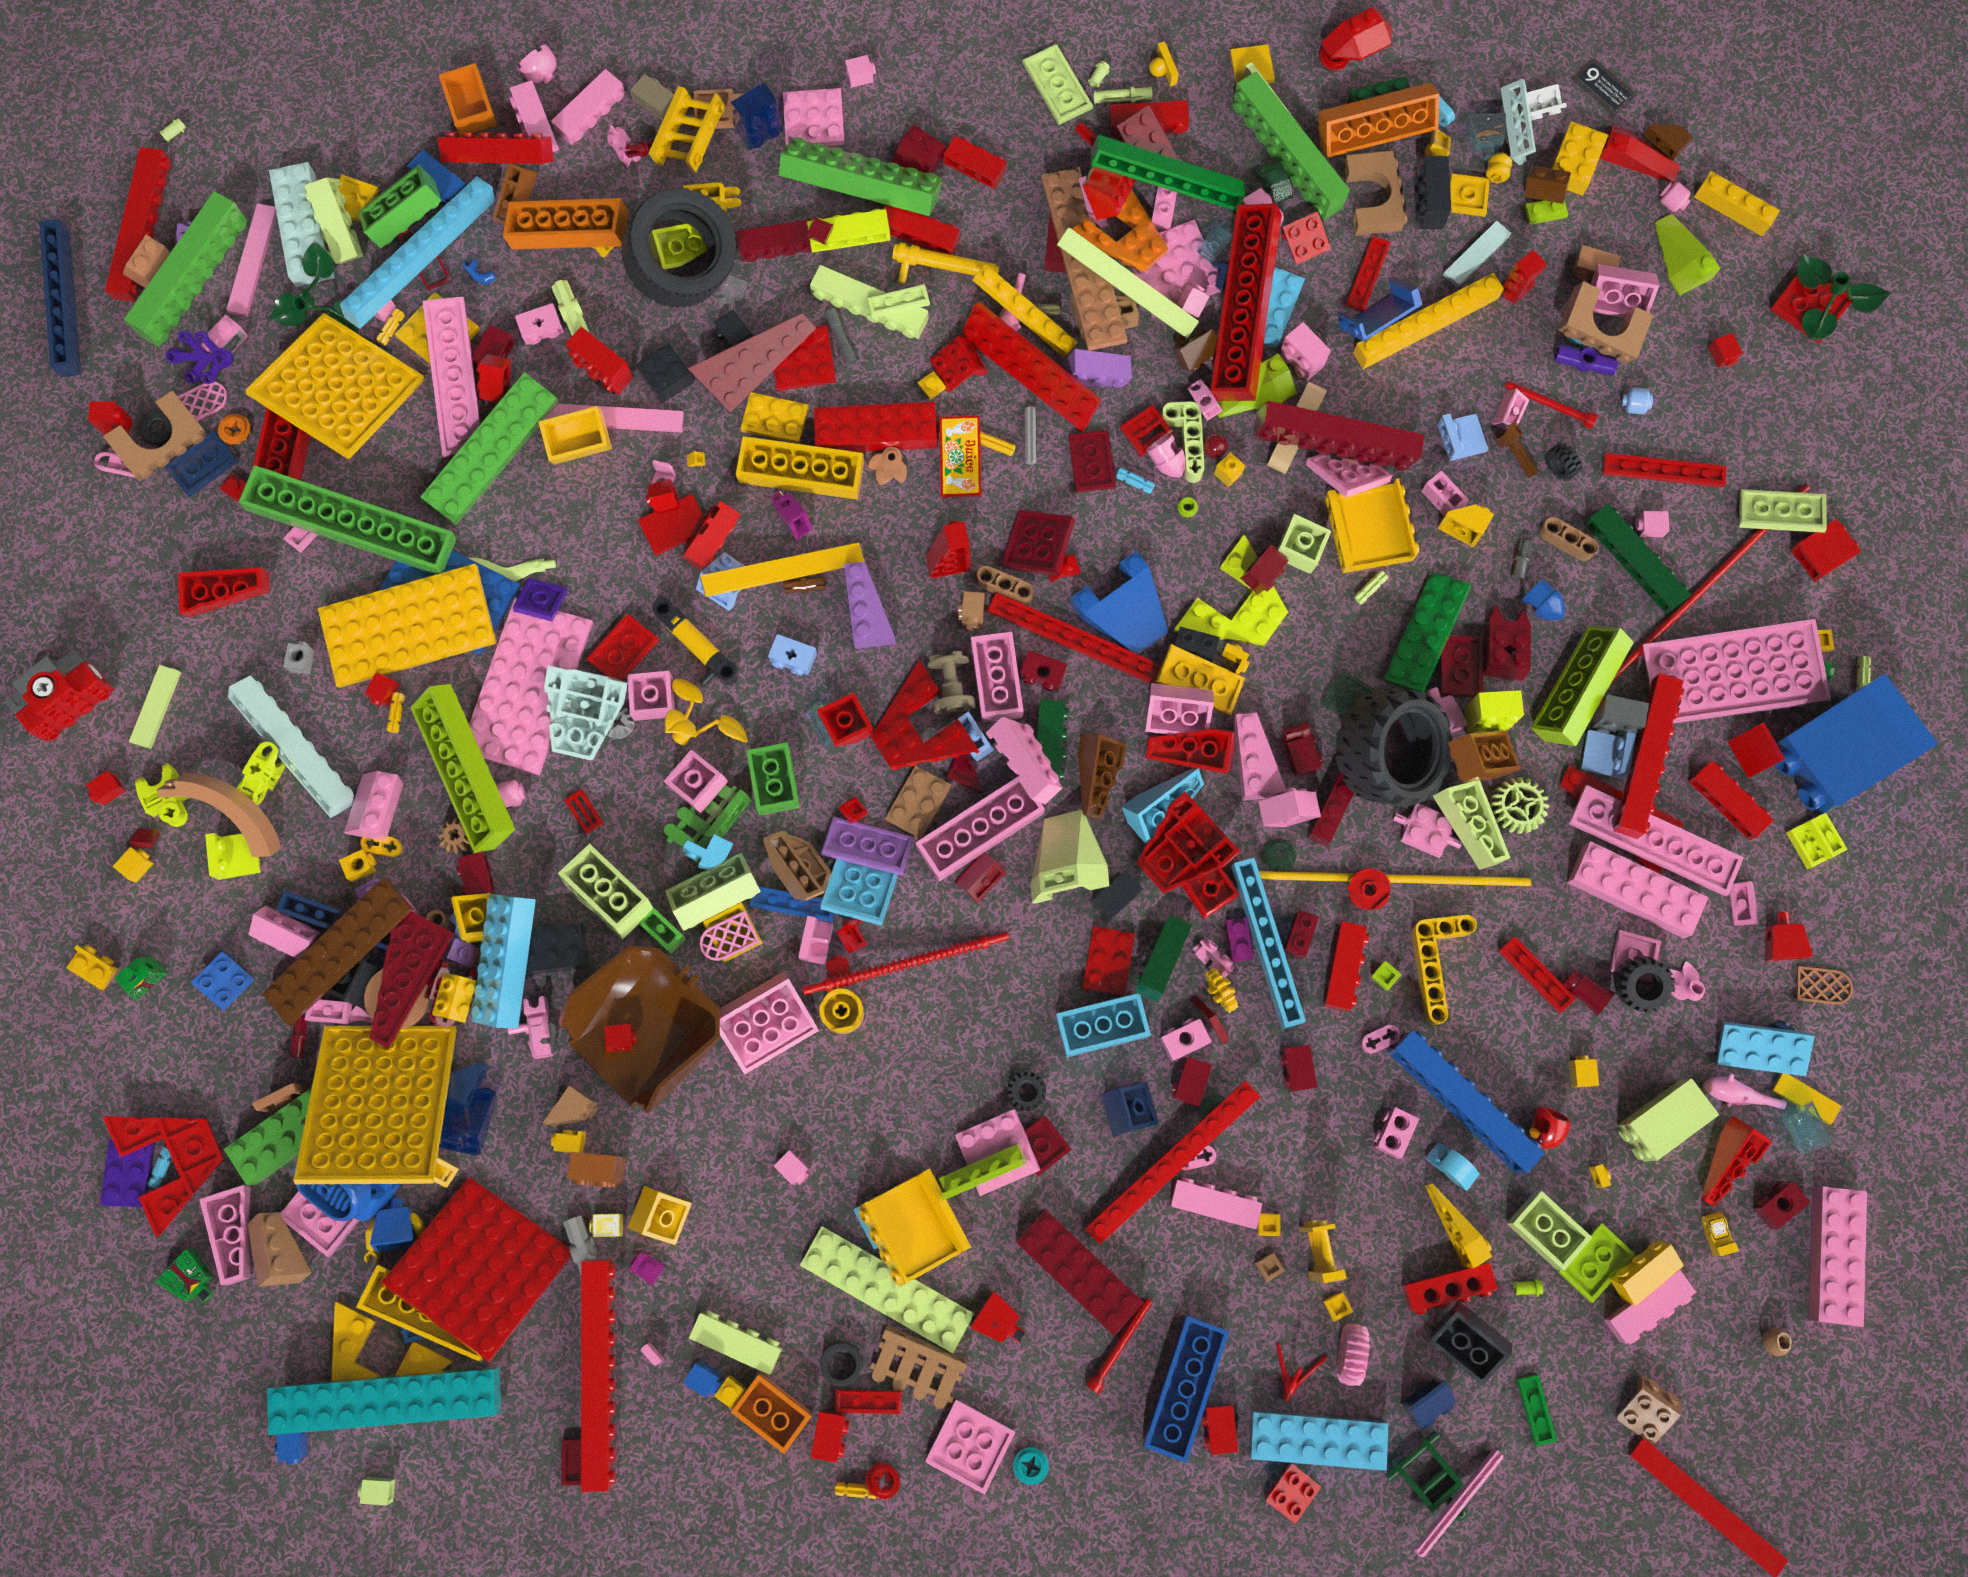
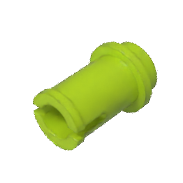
[1513,1278,1543,1297]

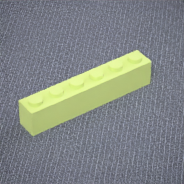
[810,265,929,339]

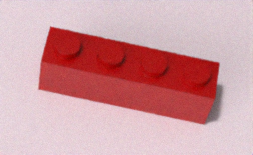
[1109,100,1189,136]
[884,205,960,255]
[1688,761,1774,841]
[1323,921,1369,1012]

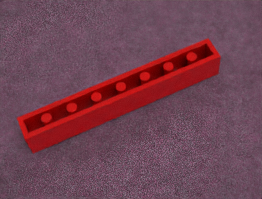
[105,147,171,302]
[1613,673,1684,839]

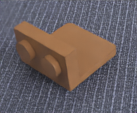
[1617,1375,1681,1444]

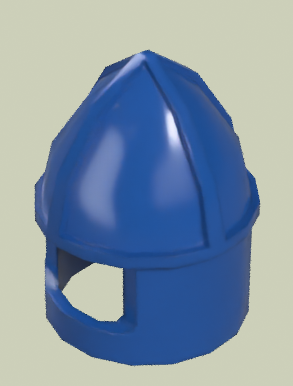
[1521,578,1565,621]

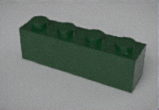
[1037,700,1068,783]
[1134,915,1192,1003]

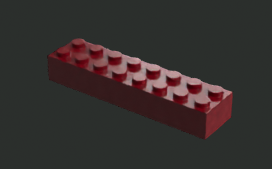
[1253,401,1425,470]

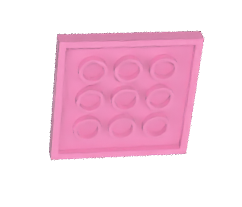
[1129,220,1221,317]

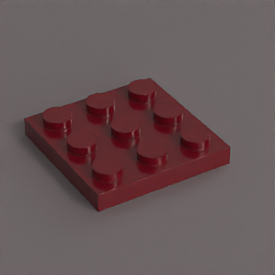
[1001,510,1075,576]

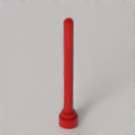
[1505,381,1598,429]
[1084,1298,1152,1395]

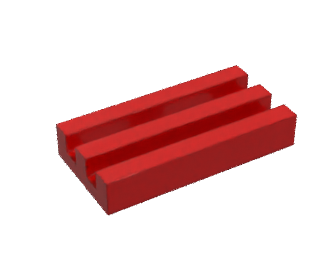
[564,789,604,835]

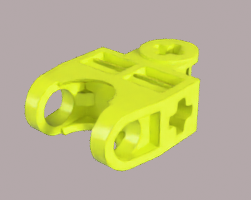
[237,742,286,806]
[135,763,189,827]

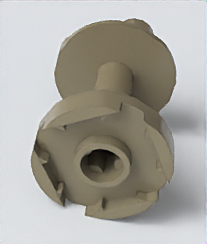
[928,651,975,715]

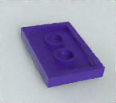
[100,1139,155,1207]

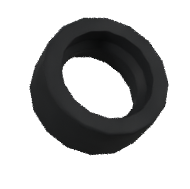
[820,1342,863,1386]

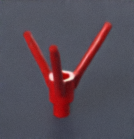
[1276,1343,1328,1402]

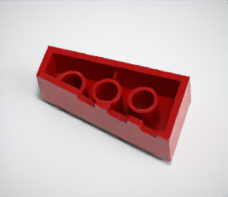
[926,521,970,579]

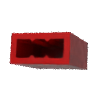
[1790,519,1862,582]

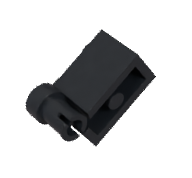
[714,309,754,349]

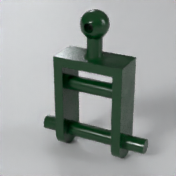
[1384,1430,1467,1521]

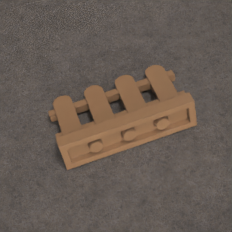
[870,1325,969,1409]

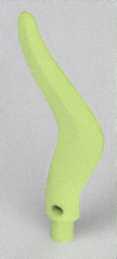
[469,558,556,582]

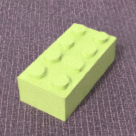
[665,853,760,931]

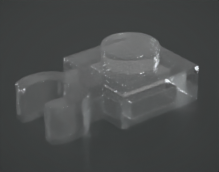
[719,275,748,312]

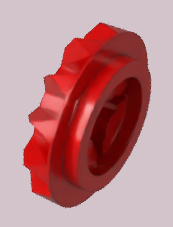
[1319,47,1350,72]
[865,1463,900,1501]

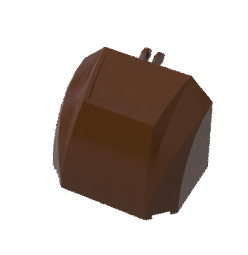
[558,946,720,1113]

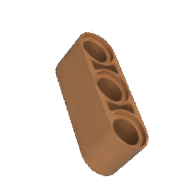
[1539,517,1599,561]
[977,566,1033,605]

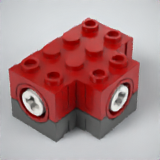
[4,649,115,742]

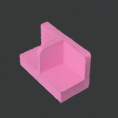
[798,916,834,965]

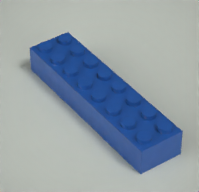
[1387,1030,1545,1174]

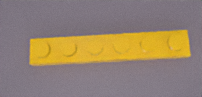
[973,264,1077,358]

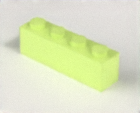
[689,1310,783,1375]

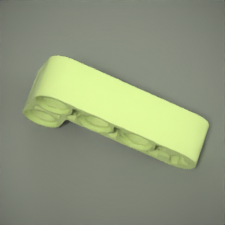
[1162,402,1204,483]

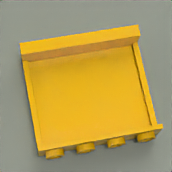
[1325,478,1419,573]
[858,1169,971,1287]

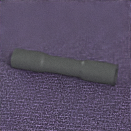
[824,308,857,366]

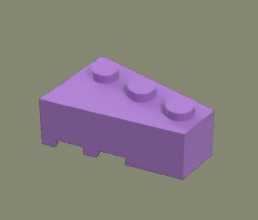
[1061,349,1132,387]

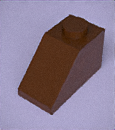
[1643,124,1694,161]

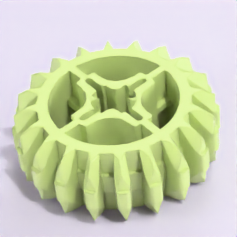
[1491,777,1549,834]

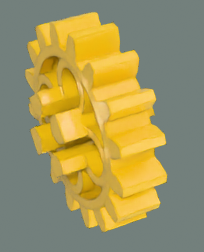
[1204,968,1239,1013]

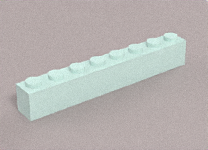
[228,675,354,818]

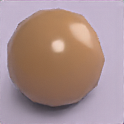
[1762,1327,1792,1357]

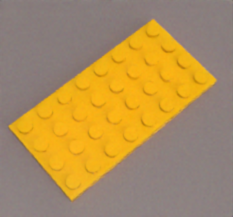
[318,564,497,688]

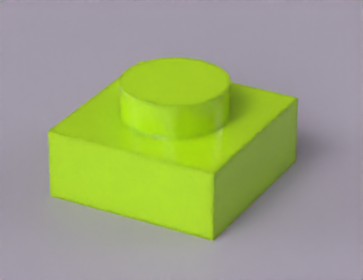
[1370,961,1402,991]

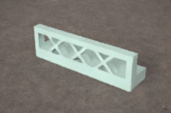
[1501,79,1536,165]

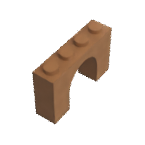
[1343,151,1407,236]
[1558,281,1653,363]
[103,390,207,481]

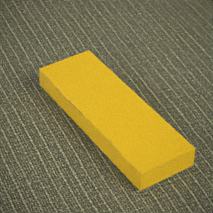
[1771,1073,1841,1125]

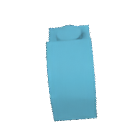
[683,834,733,869]
[1425,1142,1479,1191]

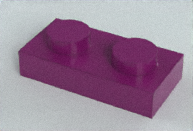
[1225,918,1253,963]

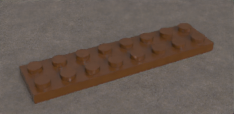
[262,877,413,1026]

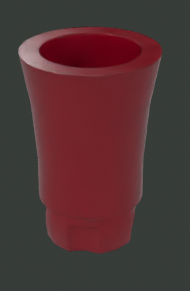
[1563,969,1615,1016]

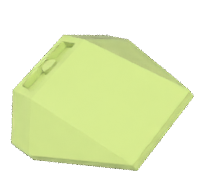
[1031,809,1109,904]

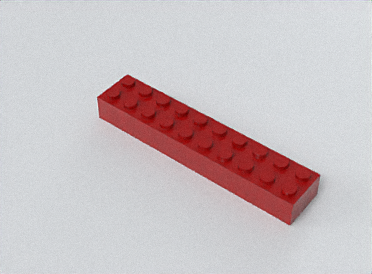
[1210,203,1282,401]

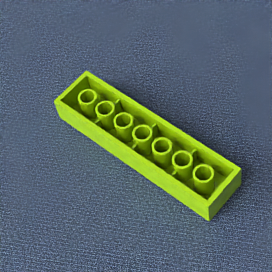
[410,684,515,853]

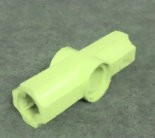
[552,280,589,336]

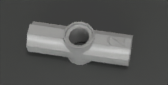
[563,1215,597,1275]

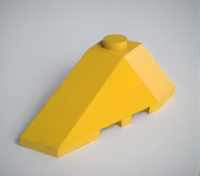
[1424,1183,1492,1268]

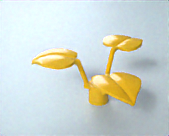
[665,678,748,745]

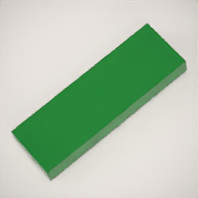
[1515,1373,1557,1447]

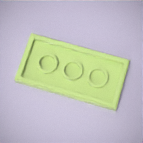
[1023,44,1093,125]
[1739,489,1827,533]

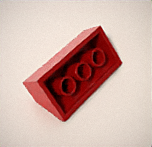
[1082,166,1136,220]

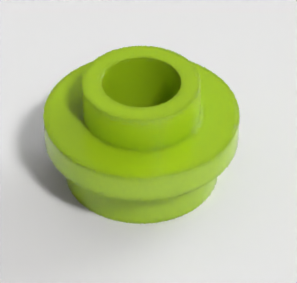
[1177,497,1198,517]

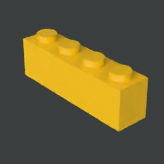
[1694,171,1780,236]

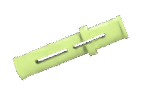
[1094,86,1152,104]

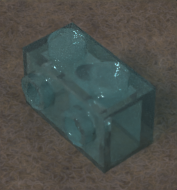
[1781,1101,1832,1155]

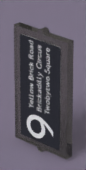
[1573,59,1637,116]

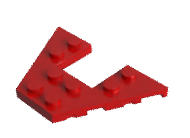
[871,661,980,770]
[103,1116,225,1237]

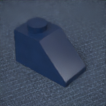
[447,1062,489,1108]

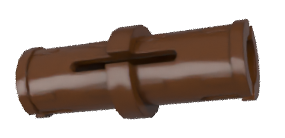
[783,577,826,594]

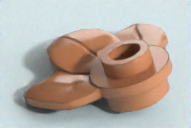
[868,447,907,485]

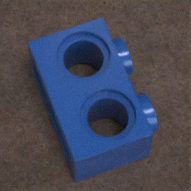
[683,1360,724,1398]

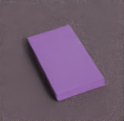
[821,816,914,876]

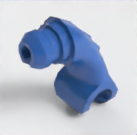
[462,258,496,285]

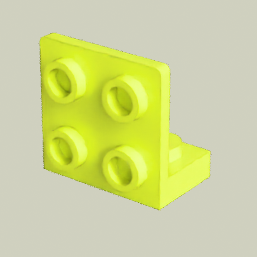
[205,833,261,880]

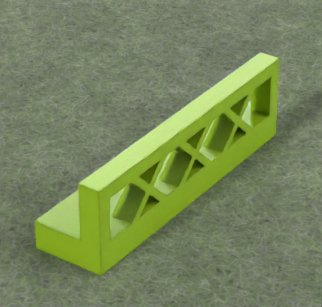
[939,1144,1027,1200]

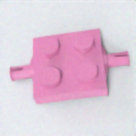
[1393,804,1462,858]

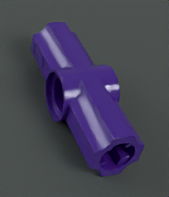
[1554,344,1619,376]

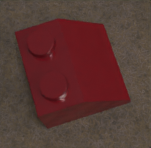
[891,124,945,173]

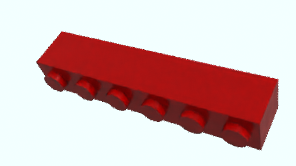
[438,131,554,164]

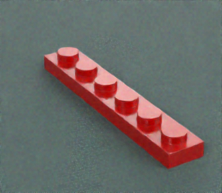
[1602,453,1727,488]

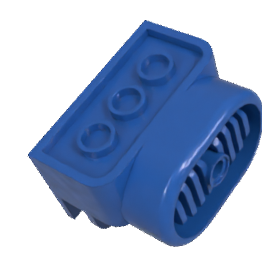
[293,1162,400,1222]

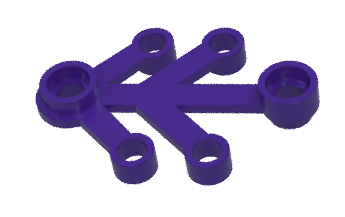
[166,330,234,384]

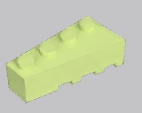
[1433,781,1510,870]

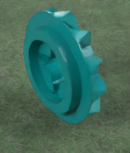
[1013,1447,1049,1485]

